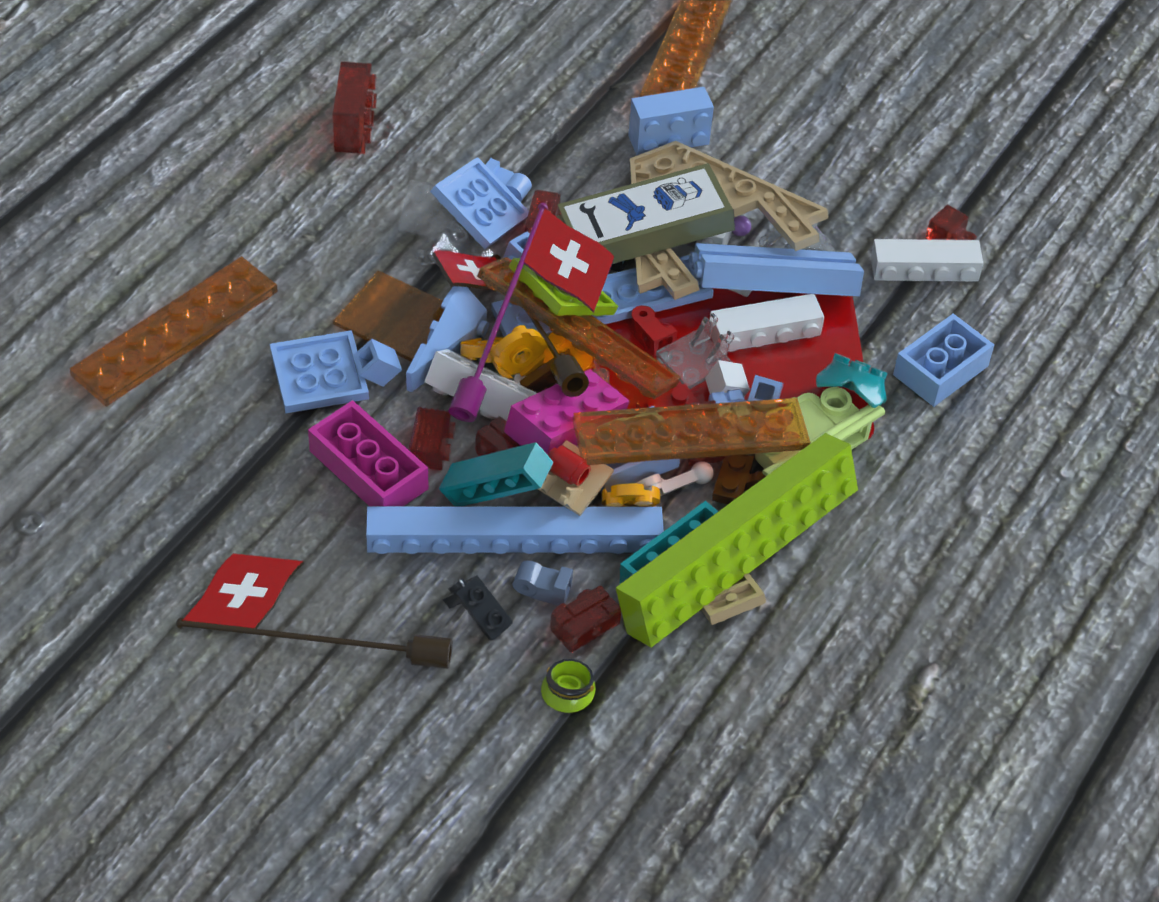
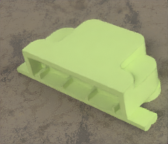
[755,387,885,476]

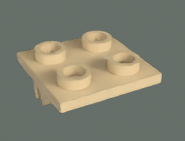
[538,440,614,516]

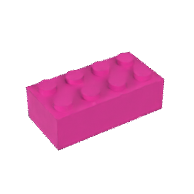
[504,369,629,455]
[308,400,429,506]

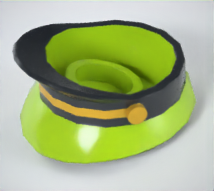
[541,659,596,713]

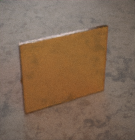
[333,270,445,362]

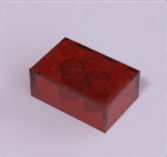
[332,62,377,154]

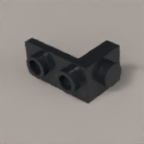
[442,575,513,641]

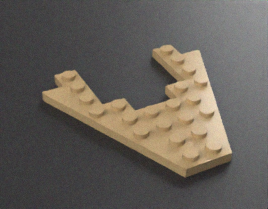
[630,141,828,300]

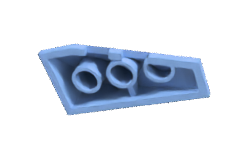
[406,286,489,392]

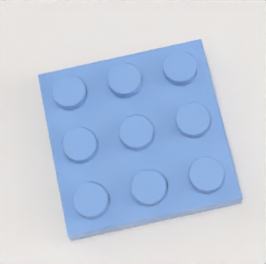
[430,157,531,249]
[270,330,369,414]

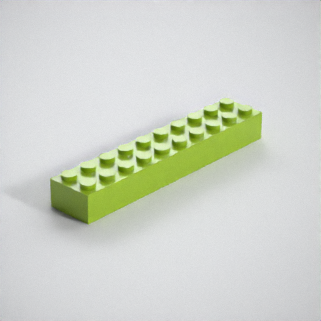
[616,433,858,647]

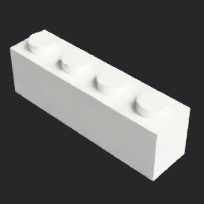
[871,239,983,282]
[708,294,824,353]
[425,349,537,426]

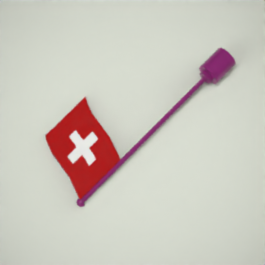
[448,203,614,422]

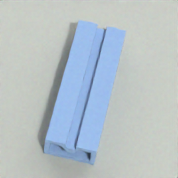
[689,243,864,297]

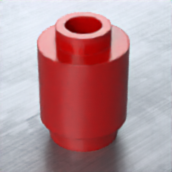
[548,445,591,486]

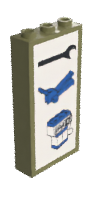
[556,163,735,264]

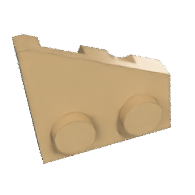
[701,573,766,625]

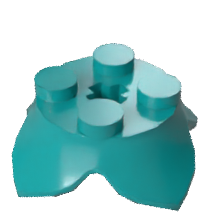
[816,353,888,408]

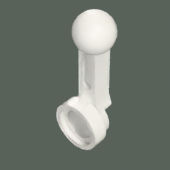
[637,461,713,496]

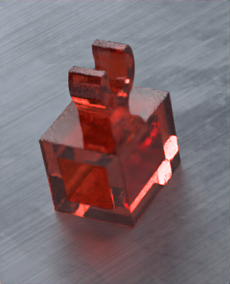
[925,204,977,240]

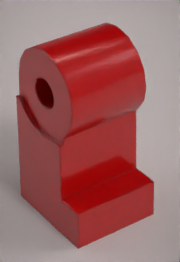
[631,305,677,358]

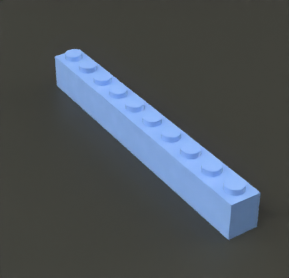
[366,506,664,554]

